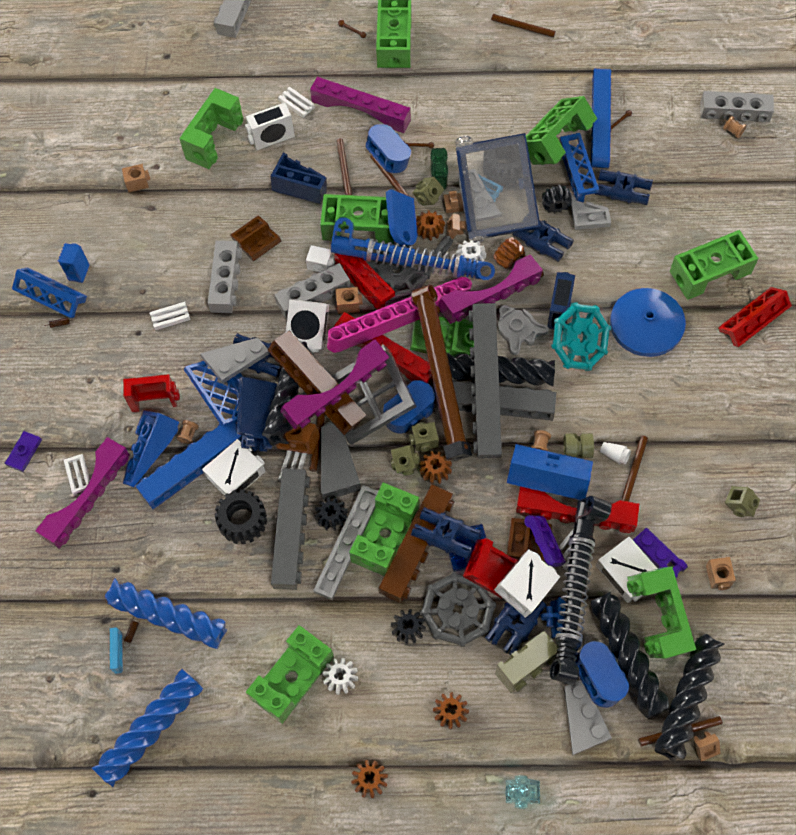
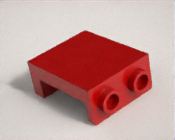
[123,374,180,412]
[463,538,518,599]

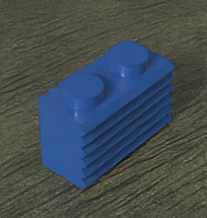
[58,243,90,283]

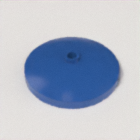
[610,288,686,357]

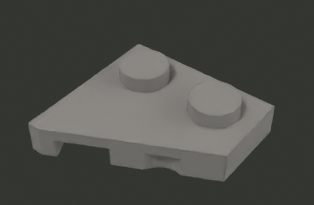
[571,197,611,230]

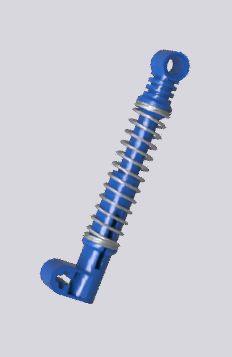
[331,217,495,280]

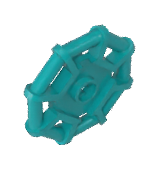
[551,302,611,371]

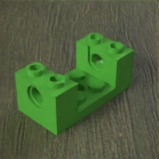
[376,0,412,68]
[179,88,244,169]
[526,96,597,165]
[320,194,394,244]
[670,230,759,300]
[349,482,420,576]
[627,566,696,659]
[246,625,334,724]

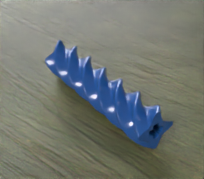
[105,578,227,649]
[92,669,203,787]

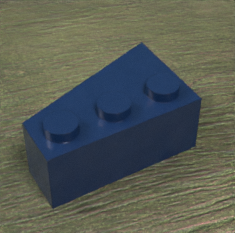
[270,152,327,204]

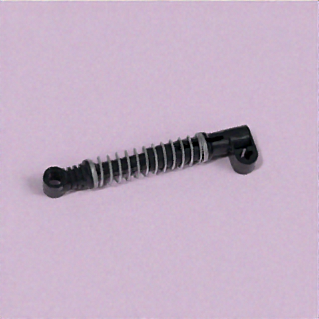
[550,496,612,685]

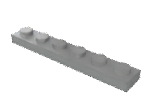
[313,485,378,600]

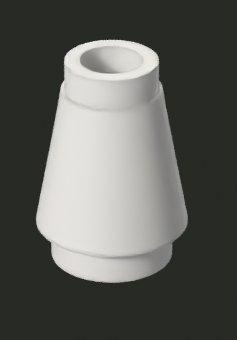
[600,442,631,464]

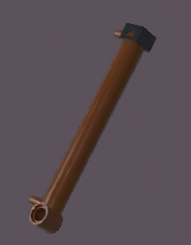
[412,284,472,461]

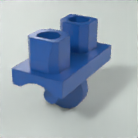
[541,597,566,638]

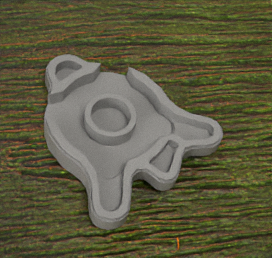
[498,305,549,355]

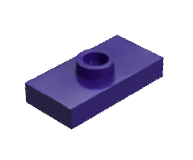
[4,431,42,472]

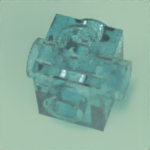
[505,775,540,809]

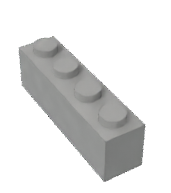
[214,0,251,38]

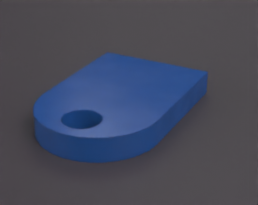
[386,189,417,247]

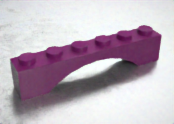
[310,77,411,133]
[438,255,543,324]
[281,339,389,429]
[35,437,130,549]

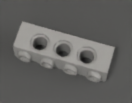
[700,91,774,122]
[208,241,242,313]
[275,263,351,320]

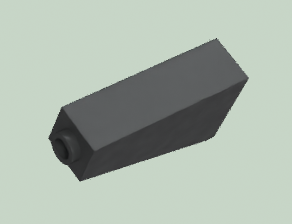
[321,422,361,501]

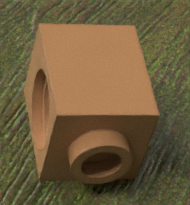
[122,164,150,192]
[335,287,363,314]
[706,557,736,590]

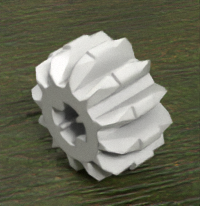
[456,239,486,263]
[323,658,358,695]

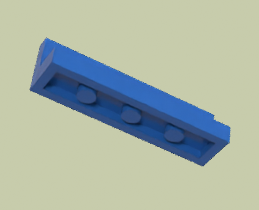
[559,133,599,203]
[12,267,87,318]

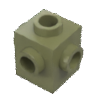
[412,177,444,206]
[409,422,439,452]
[391,445,420,476]
[725,486,760,517]

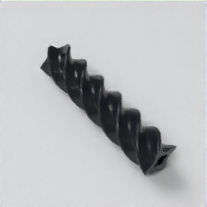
[262,341,314,446]
[447,353,555,387]
[591,592,669,719]
[654,634,725,762]

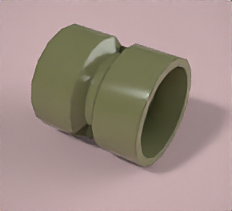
[564,433,594,458]

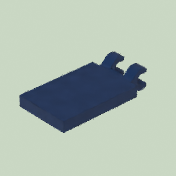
[237,377,277,452]

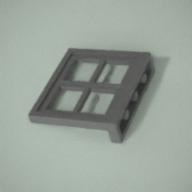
[332,345,417,445]

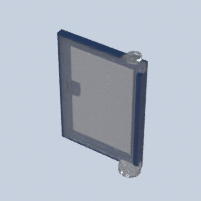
[455,133,541,243]

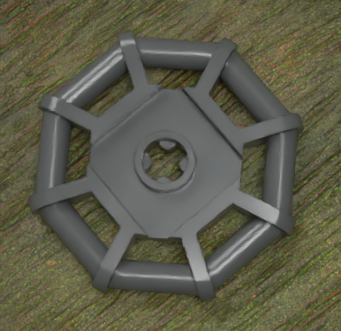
[368,246,431,301]
[420,572,497,647]

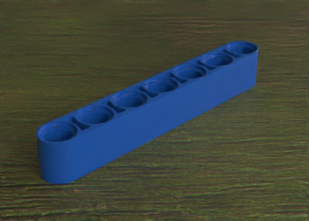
[591,68,611,168]

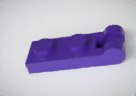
[524,515,566,567]
[633,527,688,578]

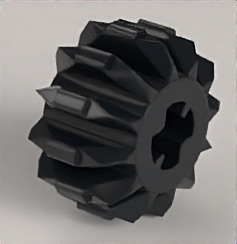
[542,185,572,214]
[315,497,348,531]
[391,609,426,645]

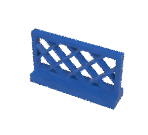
[184,361,243,427]

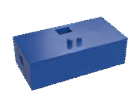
[507,444,593,500]

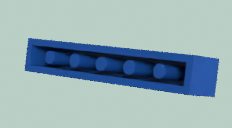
[136,423,242,510]

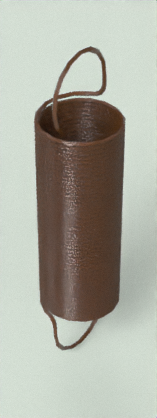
[44,317,75,328]
[123,617,140,648]

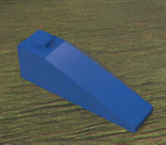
[123,410,179,487]

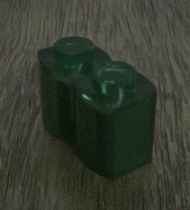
[430,148,448,189]

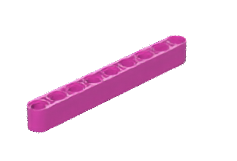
[327,277,472,353]

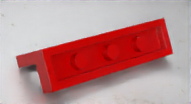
[334,254,395,310]
[718,287,792,347]

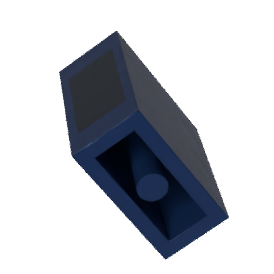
[547,272,575,331]

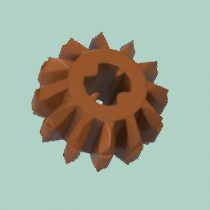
[416,210,445,241]
[493,237,524,269]
[420,451,452,484]
[433,692,469,730]
[351,760,388,799]

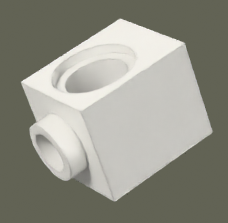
[306,245,335,272]

